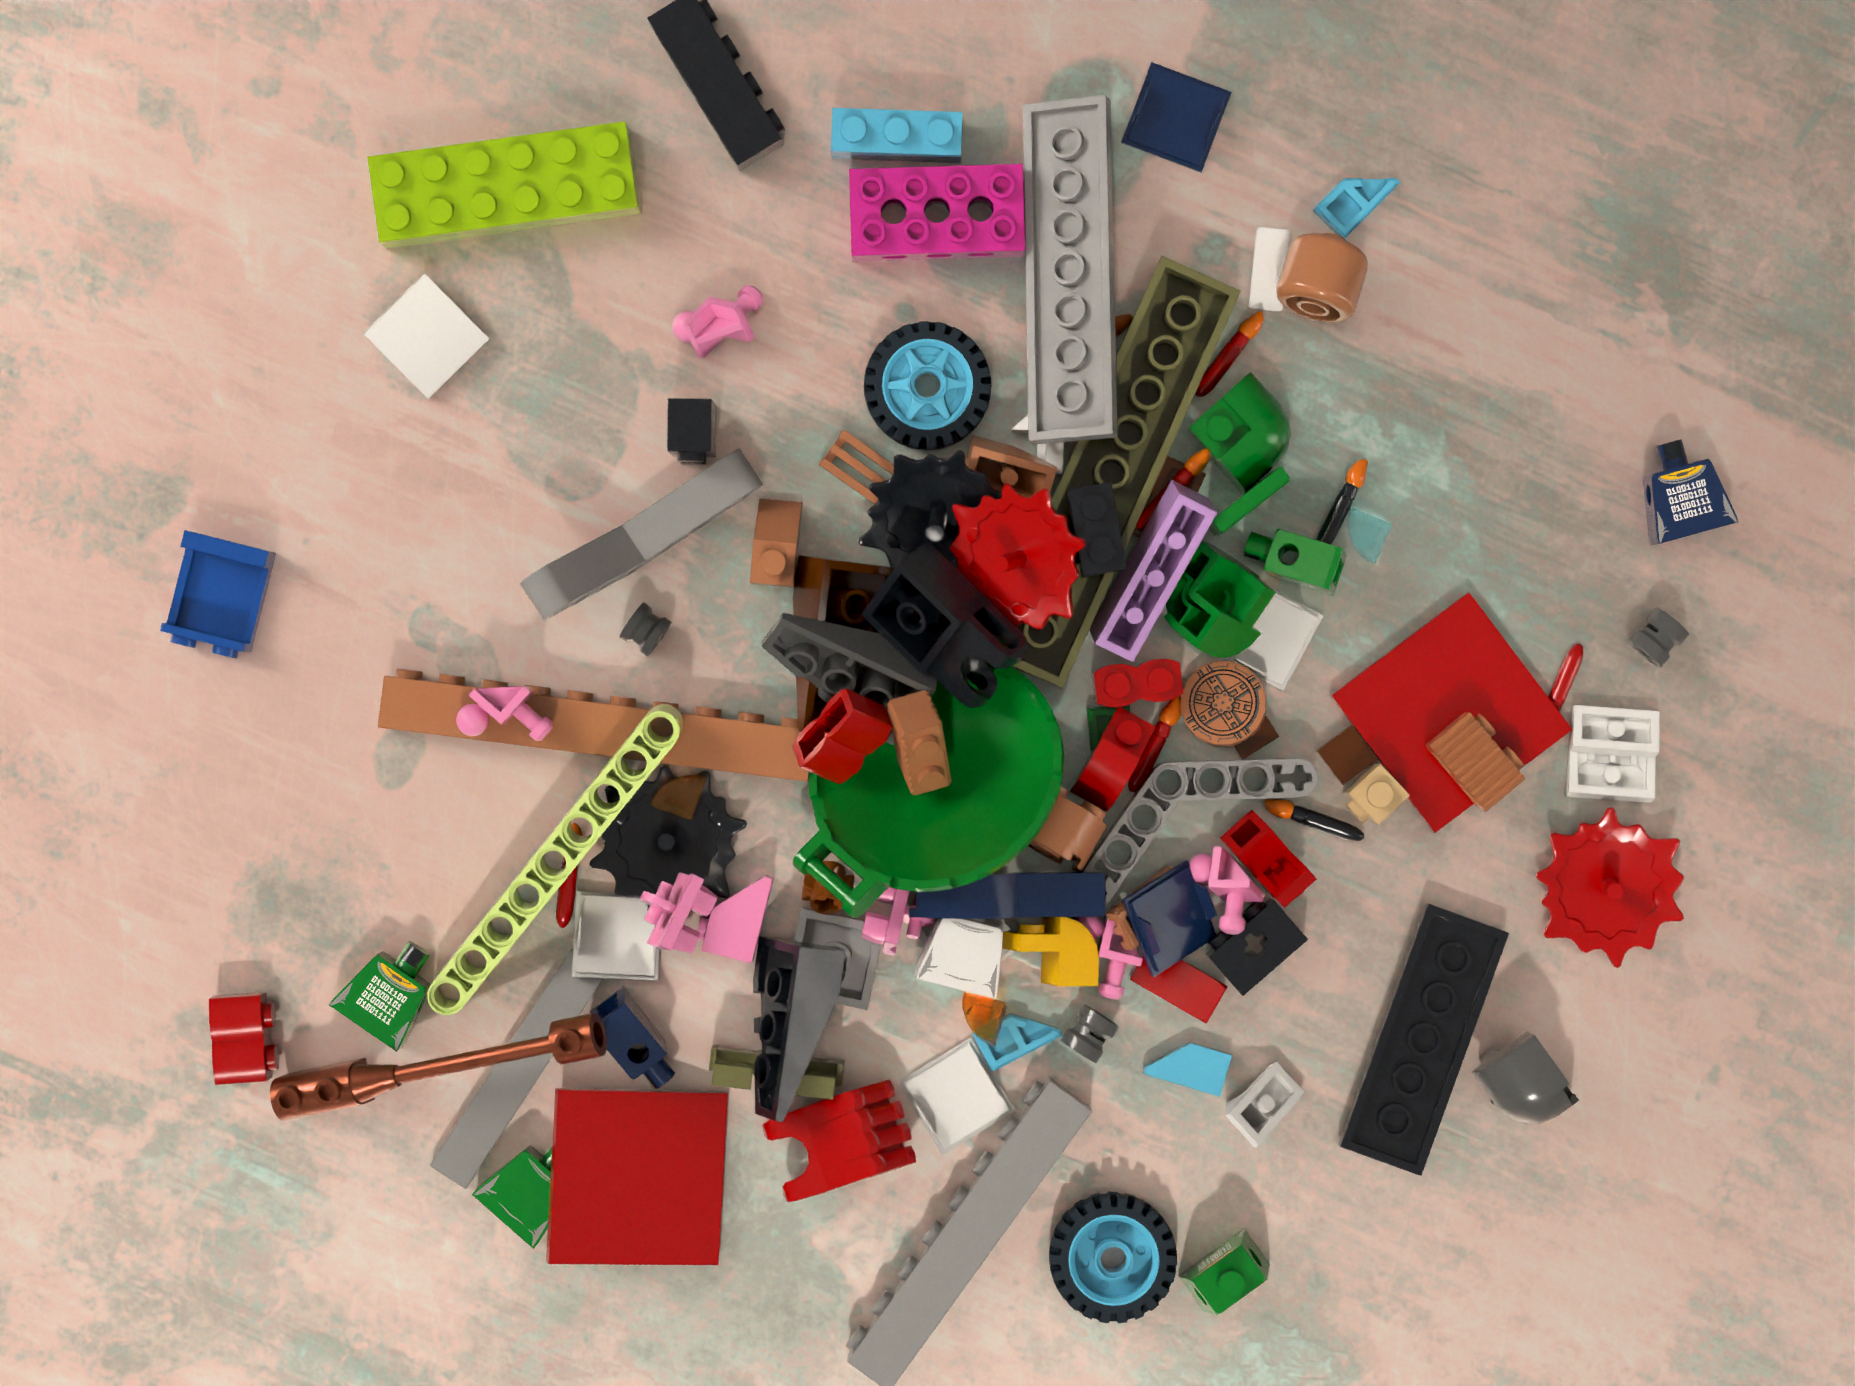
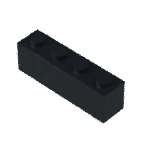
[647,0,785,172]

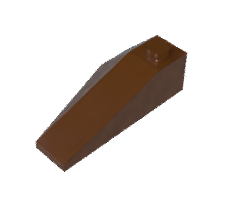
[793,555,893,732]

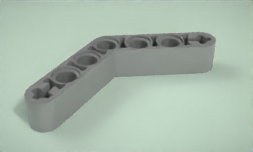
[520,449,763,621]
[1082,758,1319,905]

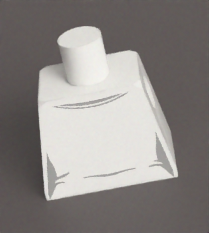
[914,918,1003,999]

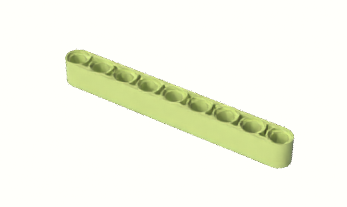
[427,704,683,1015]

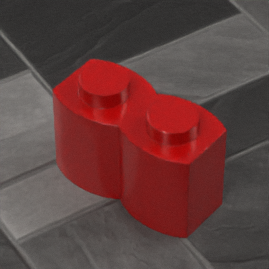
[1091,659,1184,707]
[792,688,893,784]
[209,992,279,1085]

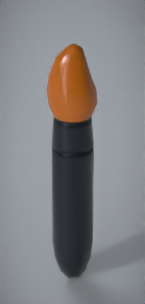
[1316,459,1368,544]
[1264,799,1364,841]

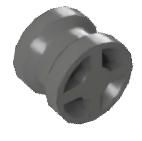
[619,602,672,657]

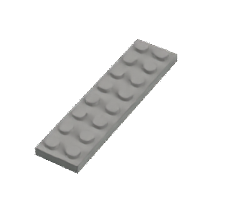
[1023,95,1117,445]

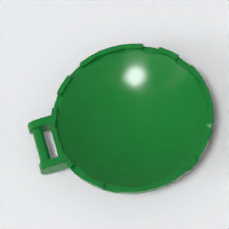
[793,661,1064,918]

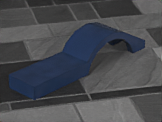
[909,872,1105,919]

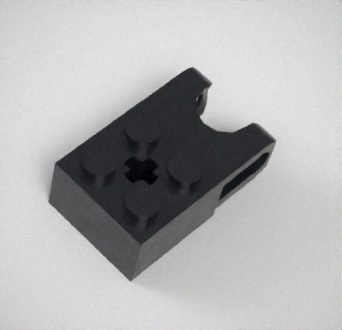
[861,541,1028,708]

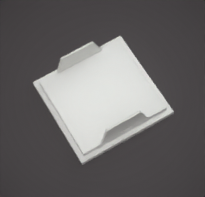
[1222,587,1324,691]
[572,891,660,981]
[898,1037,1016,1155]

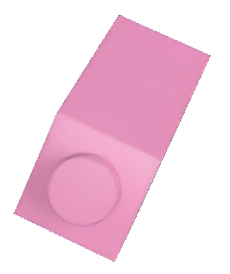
[698,875,774,963]

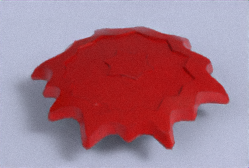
[949,483,1086,630]
[1535,807,1684,969]

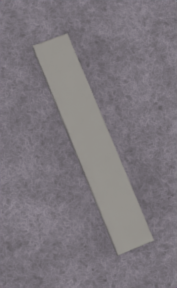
[430,949,603,1189]

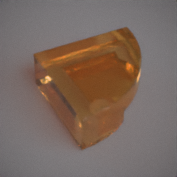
[651,775,707,820]
[962,993,1007,1046]

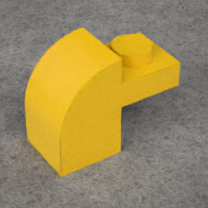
[1002,917,1099,987]

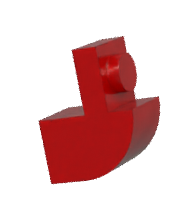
[1070,707,1156,812]
[1220,810,1317,908]

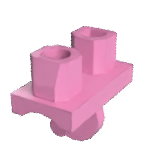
[640,873,718,953]
[861,887,936,956]

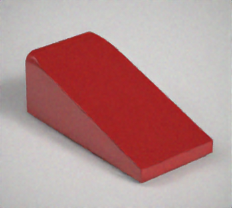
[1130,955,1227,1023]

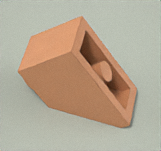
[965,435,1057,497]
[750,498,802,588]

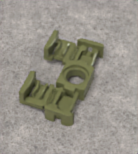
[709,1045,845,1100]

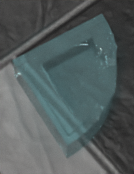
[1347,507,1392,564]

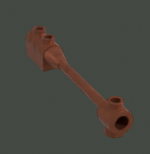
[270,1013,607,1121]

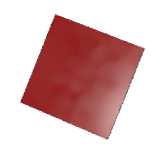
[1330,592,1573,833]
[546,1088,728,1265]

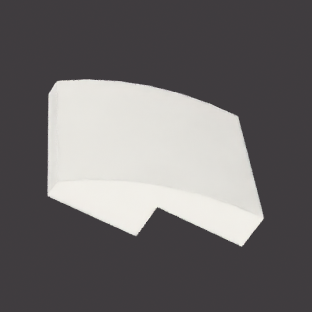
[363,273,490,399]
[1566,705,1660,803]

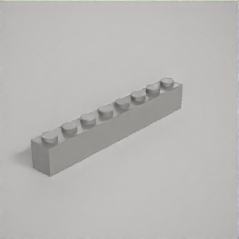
[846,1077,1092,1386]

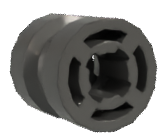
[1628,607,1689,668]
[1061,1004,1119,1063]

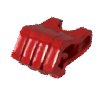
[762,1079,916,1202]

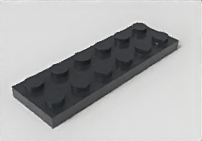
[1338,903,1509,1176]

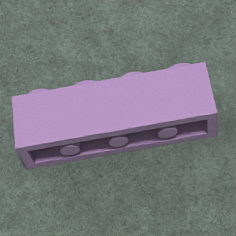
[1089,480,1217,662]

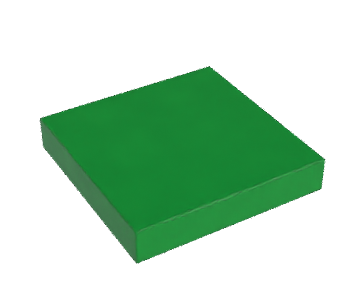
[1209,466,1290,536]

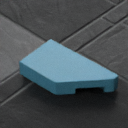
[1313,178,1400,238]
[972,1013,1063,1072]
[1143,1042,1232,1097]

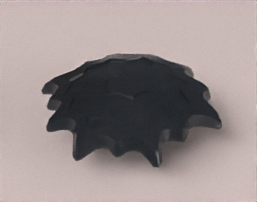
[858,450,1002,569]
[589,766,747,911]

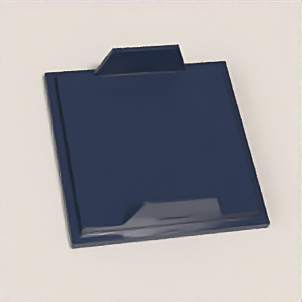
[1121,62,1232,173]
[1122,860,1217,977]

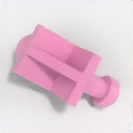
[673,285,763,358]
[456,686,553,741]
[1189,847,1265,935]
[1072,915,1142,1000]

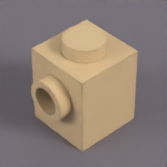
[1343,763,1410,825]

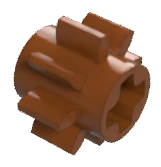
[802,861,855,915]

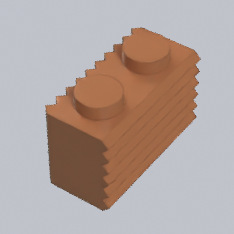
[887,690,952,796]
[1425,712,1526,812]

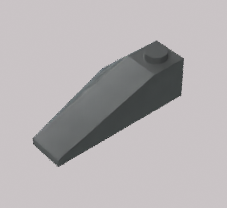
[761,613,937,745]

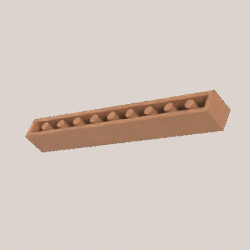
[378,668,809,782]

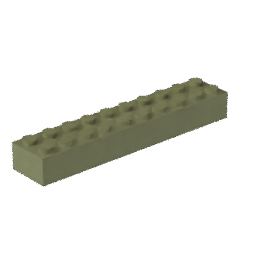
[1000,256,1241,688]

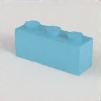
[831,108,963,163]

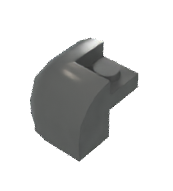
[1472,1031,1579,1124]

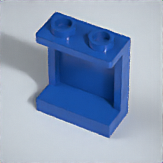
[160,530,276,659]

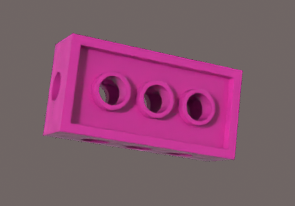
[849,164,1025,262]

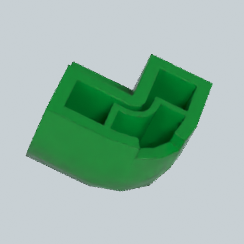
[1188,372,1291,495]
[1164,540,1276,658]

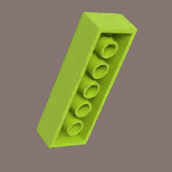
[367,121,641,249]

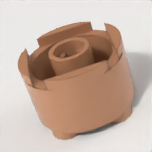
[1028,787,1107,872]

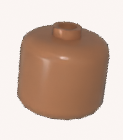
[1276,233,1368,323]

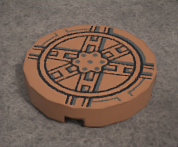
[1180,661,1266,747]

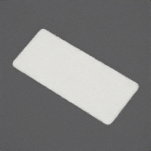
[1249,227,1290,312]

